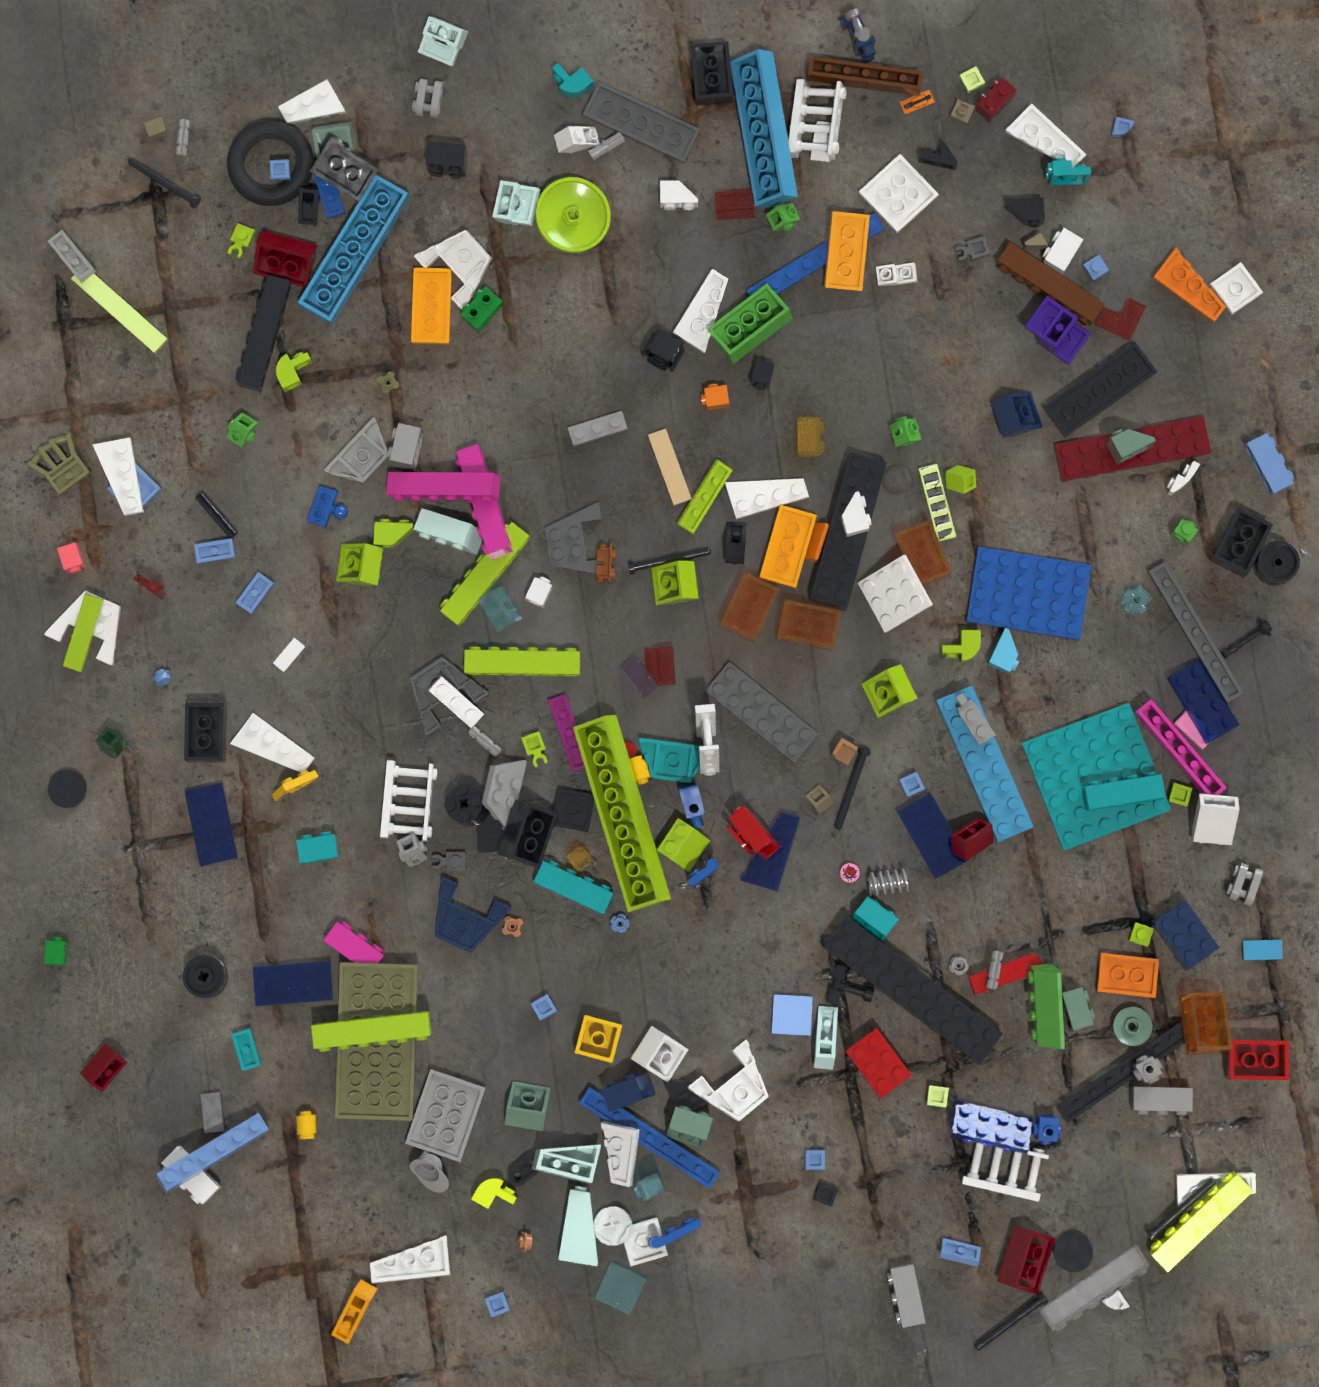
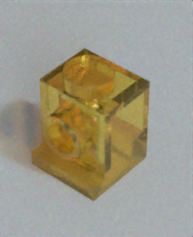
[566,846,593,872]

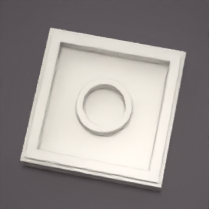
[1210,262,1263,315]
[624,1217,668,1266]

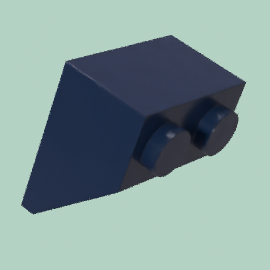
[991,392,1042,438]

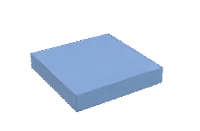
[772,995,813,1036]

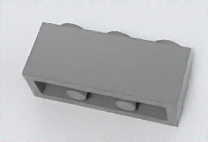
[1131,1087,1193,1115]
[887,1264,926,1328]

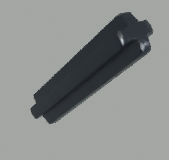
[195,492,238,539]

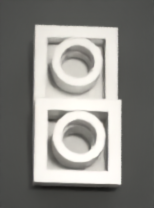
[810,121,831,162]
[876,262,918,286]
[1167,461,1200,496]

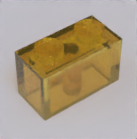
[797,417,824,458]

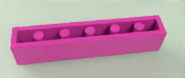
[455,444,513,560]
[386,472,501,502]
[1134,699,1227,795]

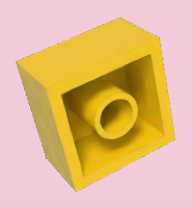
[575,1015,623,1063]

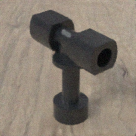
[826,965,875,1006]

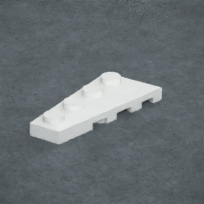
[1005,104,1086,167]
[672,269,728,353]
[725,479,809,520]
[1176,1172,1256,1214]
[370,1235,450,1284]

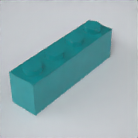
[1083,772,1166,811]
[534,860,614,915]

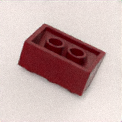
[253,231,317,288]
[997,1225,1056,1294]

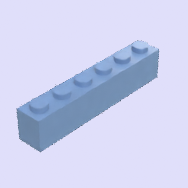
[156,1113,269,1194]

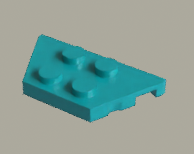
[639,738,700,784]

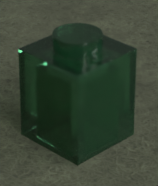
[95,726,127,760]

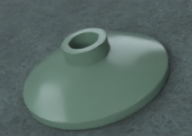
[1113,1007,1152,1046]

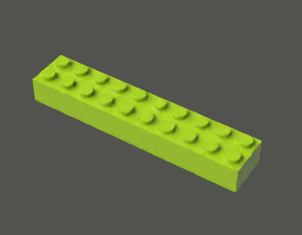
[573,715,671,912]

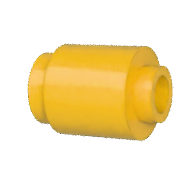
[630,755,651,785]
[296,1111,317,1139]

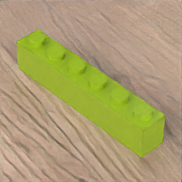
[440,522,530,627]
[464,647,580,677]
[311,1011,432,1052]

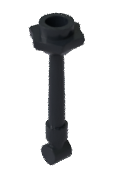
[1221,620,1273,659]

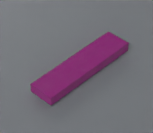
[548,694,585,772]

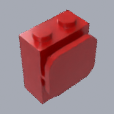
[726,806,781,860]

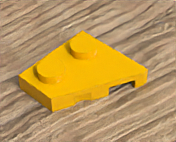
[272,770,318,801]

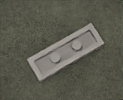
[48,230,96,283]
[568,411,628,447]

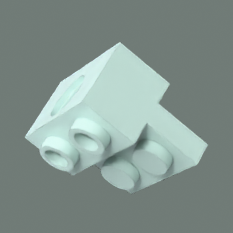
[418,16,468,66]
[492,180,540,226]

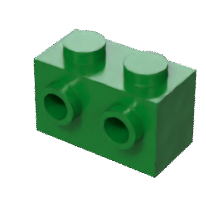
[460,287,504,333]

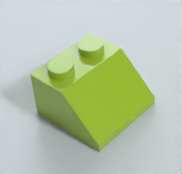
[336,543,383,586]
[651,561,699,605]
[862,664,918,718]
[657,818,710,872]

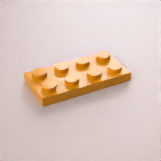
[824,211,870,291]
[411,268,452,344]
[759,505,817,589]

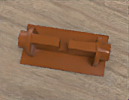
[595,544,616,584]

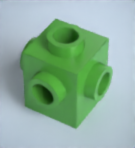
[766,202,800,231]
[226,413,258,447]
[890,417,922,447]

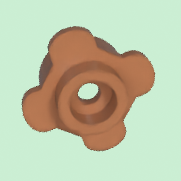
[502,916,523,937]
[518,1232,532,1252]

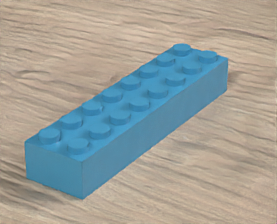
[730,49,798,208]
[298,175,410,326]
[935,686,1034,844]

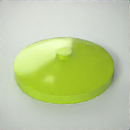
[535,177,611,253]

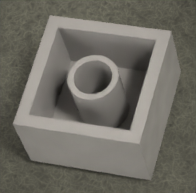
[387,423,423,472]

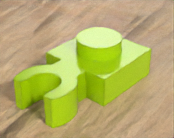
[228,223,256,259]
[521,731,548,768]

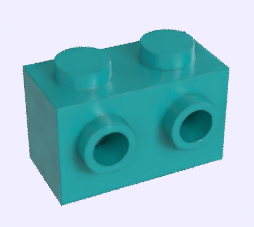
[296,831,340,864]
[852,897,899,942]

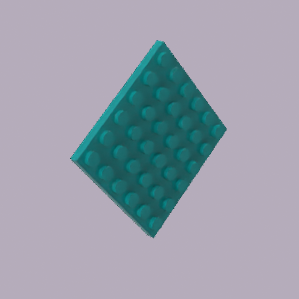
[1021,703,1171,851]

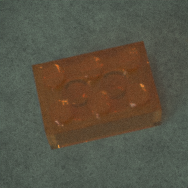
[893,520,952,587]
[720,572,780,643]
[777,600,842,651]
[1180,992,1233,1055]

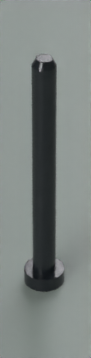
[128,158,201,209]
[627,547,711,575]
[835,747,871,830]
[1145,1178,1216,1242]
[974,1292,1049,1351]

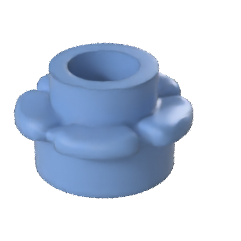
[153,669,171,686]
[611,914,630,933]

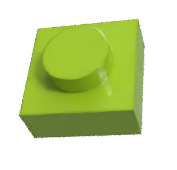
[1168,783,1193,807]
[1129,922,1154,947]

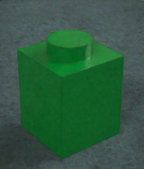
[44,937,68,965]

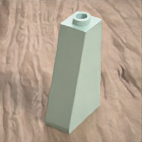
[558,1186,598,1266]

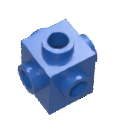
[1032,1114,1061,1145]

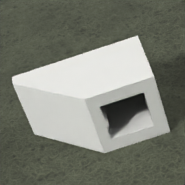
[554,126,600,153]
[660,180,698,210]
[841,491,872,537]

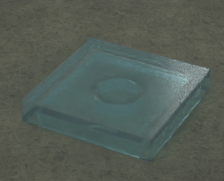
[595,1262,646,1315]

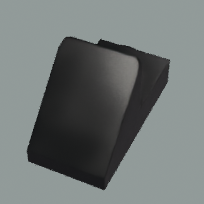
[919,140,958,170]
[298,187,321,225]

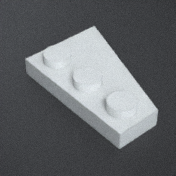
[278,80,346,124]
[601,1121,640,1187]

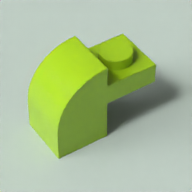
[276,352,312,392]
[941,630,981,663]

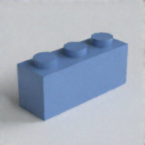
[1244,433,1294,497]

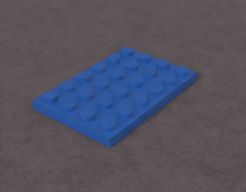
[966,547,1092,641]

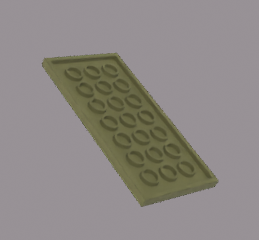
[335,962,418,1121]

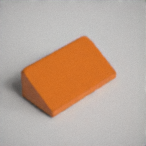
[805,523,829,563]

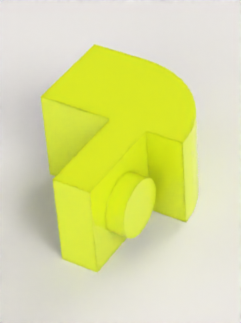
[471,1178,517,1209]

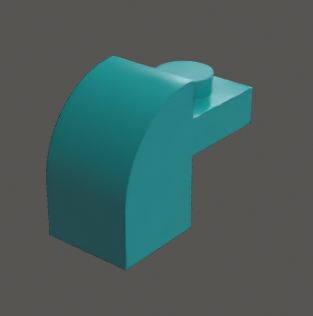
[552,63,594,98]

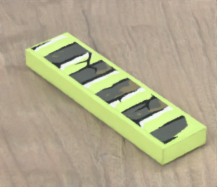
[918,464,956,542]

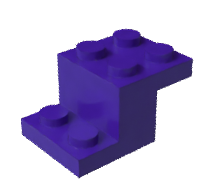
[1025,296,1091,365]

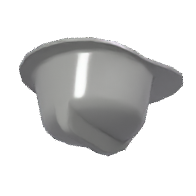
[410,1151,449,1193]

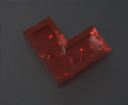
[1095,298,1146,341]

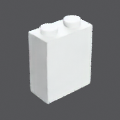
[1192,794,1239,845]

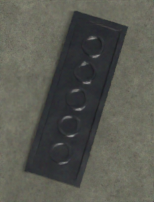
[1042,342,1158,438]

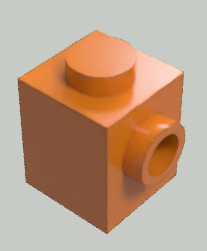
[701,384,729,410]

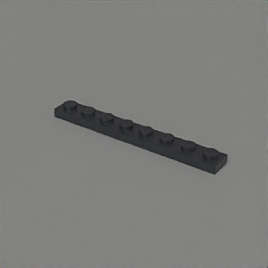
[1056,1020,1195,1123]

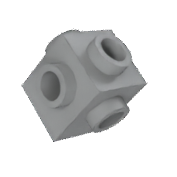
[397,833,427,867]
[1132,1055,1162,1084]

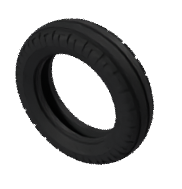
[227,121,314,206]

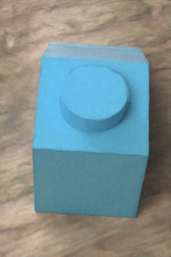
[987,628,1019,674]

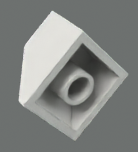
[631,1026,689,1082]

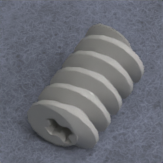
[868,868,909,896]

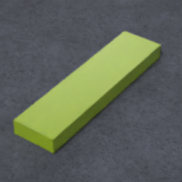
[676,460,733,534]
[63,593,104,672]

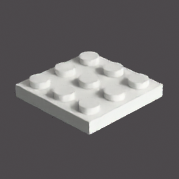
[858,154,939,234]
[858,555,933,633]

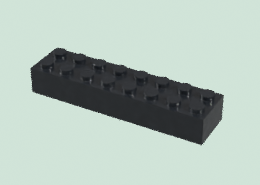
[810,452,887,611]

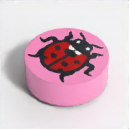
[840,863,860,883]

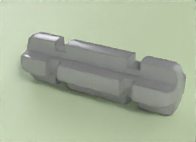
[176,119,190,156]
[468,726,501,757]
[986,951,1003,989]

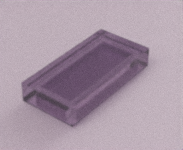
[621,656,659,698]

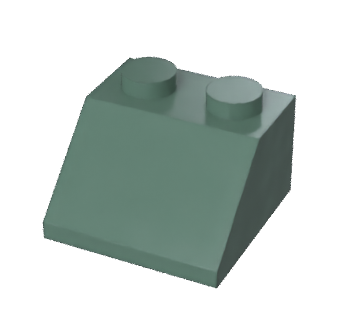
[312,122,355,159]
[1106,429,1156,465]
[1062,987,1095,1031]
[505,1081,551,1131]
[666,1106,713,1149]

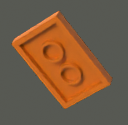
[1097,953,1159,998]

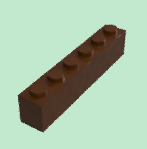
[807,56,923,96]
[996,242,1105,327]

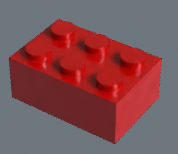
[844,1028,912,1099]
[1226,1040,1289,1080]

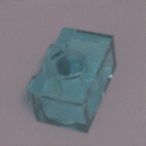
[478,586,522,632]
[634,1172,665,1201]

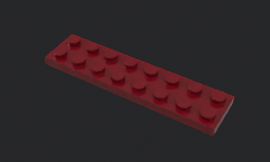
[1054,416,1212,482]

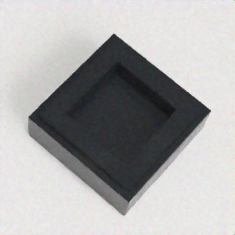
[813,1182,839,1207]

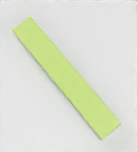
[71,274,168,354]

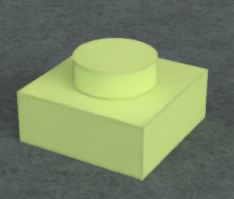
[959,67,985,93]
[926,1085,949,1107]

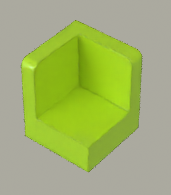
[945,465,976,494]

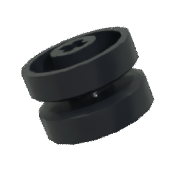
[1253,541,1300,586]
[182,955,229,999]

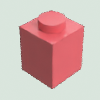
[57,543,86,574]

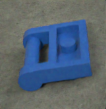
[688,859,718,889]

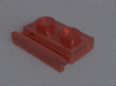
[715,190,755,221]
[134,573,166,600]
[645,646,676,688]

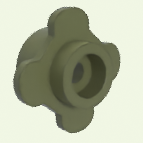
[377,372,399,394]

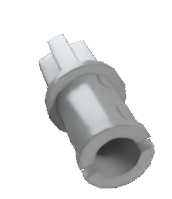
[588,132,625,161]

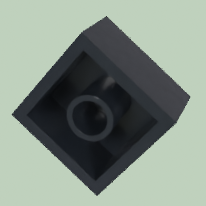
[426,141,468,179]

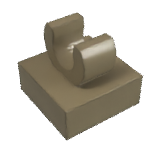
[950,99,975,125]

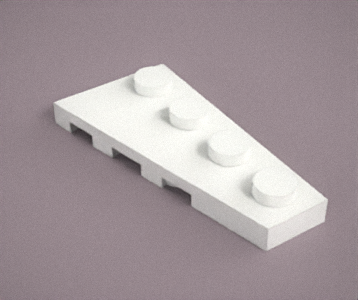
[93,438,144,516]
[230,713,315,773]

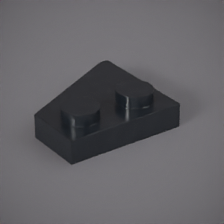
[664,1082,708,1112]

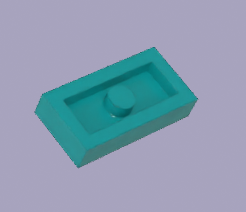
[231,1028,262,1071]

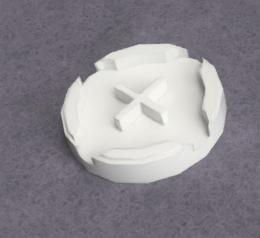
[594,1206,632,1246]

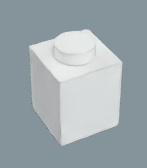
[525,576,553,608]

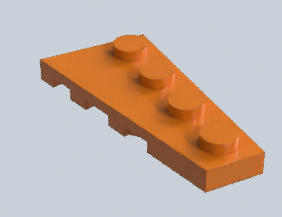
[1153,248,1226,323]

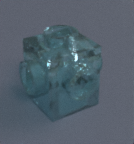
[1121,585,1153,616]

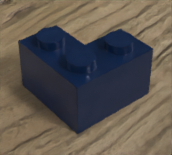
[601,1071,656,1112]

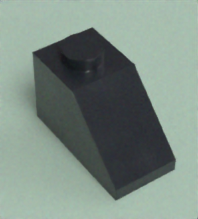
[1004,198,1045,228]
[725,522,746,564]

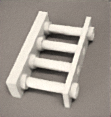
[788,79,847,160]
[695,704,720,776]
[380,760,437,842]
[961,1135,1049,1202]

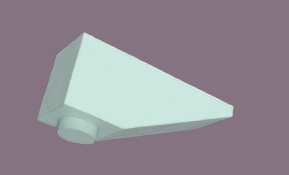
[814,1006,838,1070]

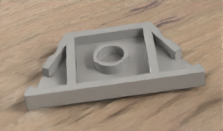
[324,417,389,484]
[482,760,527,831]

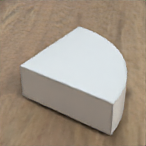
[1102,1290,1130,1310]

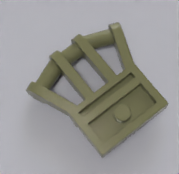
[26,432,91,496]

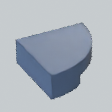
[1111,117,1134,137]

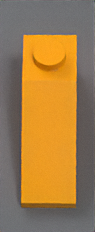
[331,1279,378,1344]

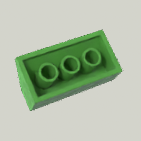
[707,284,793,364]
[1027,964,1065,1049]

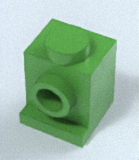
[1171,519,1198,545]

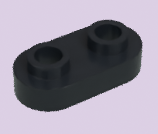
[508,1154,540,1186]

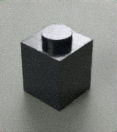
[751,359,775,390]

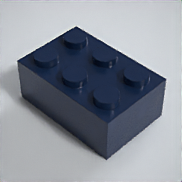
[1151,900,1219,971]

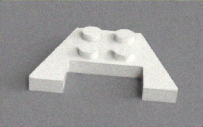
[414,230,492,309]
[44,591,121,666]
[687,1040,769,1122]

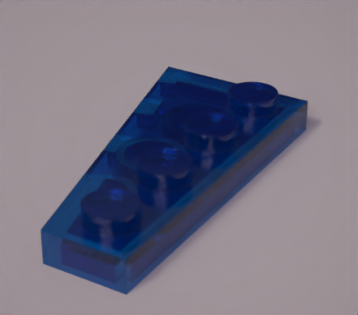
[741,812,801,892]

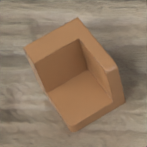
[831,738,858,766]

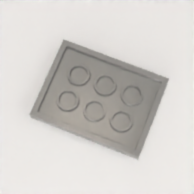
[405,1069,486,1162]

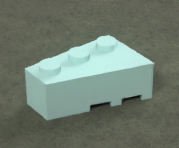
[414,508,483,555]
[532,1145,601,1183]

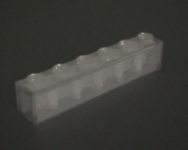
[1038,1245,1150,1332]

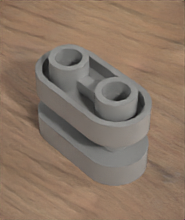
[412,79,443,119]
[1226,863,1263,907]

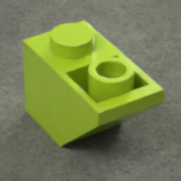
[373,519,414,548]

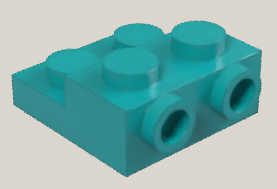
[1045,158,1091,186]

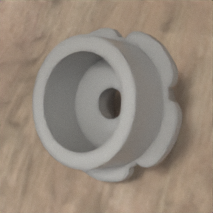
[949,956,968,975]

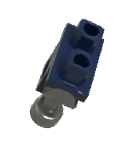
[840,8,876,63]

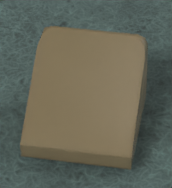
[144,116,168,140]
[1023,233,1048,250]
[805,784,834,814]

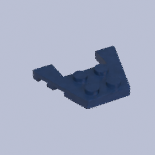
[435,877,511,953]

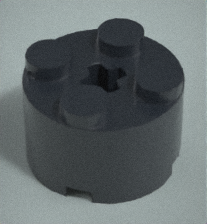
[641,329,685,372]
[444,784,489,827]

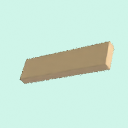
[648,429,692,506]

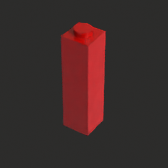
[968,953,1042,995]

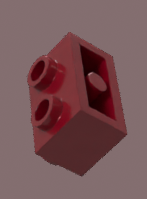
[976,78,1017,123]
[951,817,994,861]
[80,1043,128,1092]

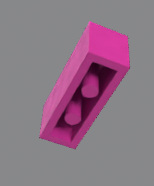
[323,921,385,963]

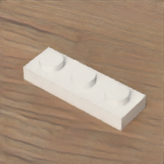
[428,676,484,728]

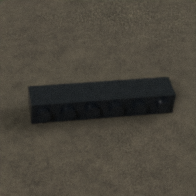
[236,275,292,392]

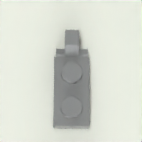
[955,693,996,746]

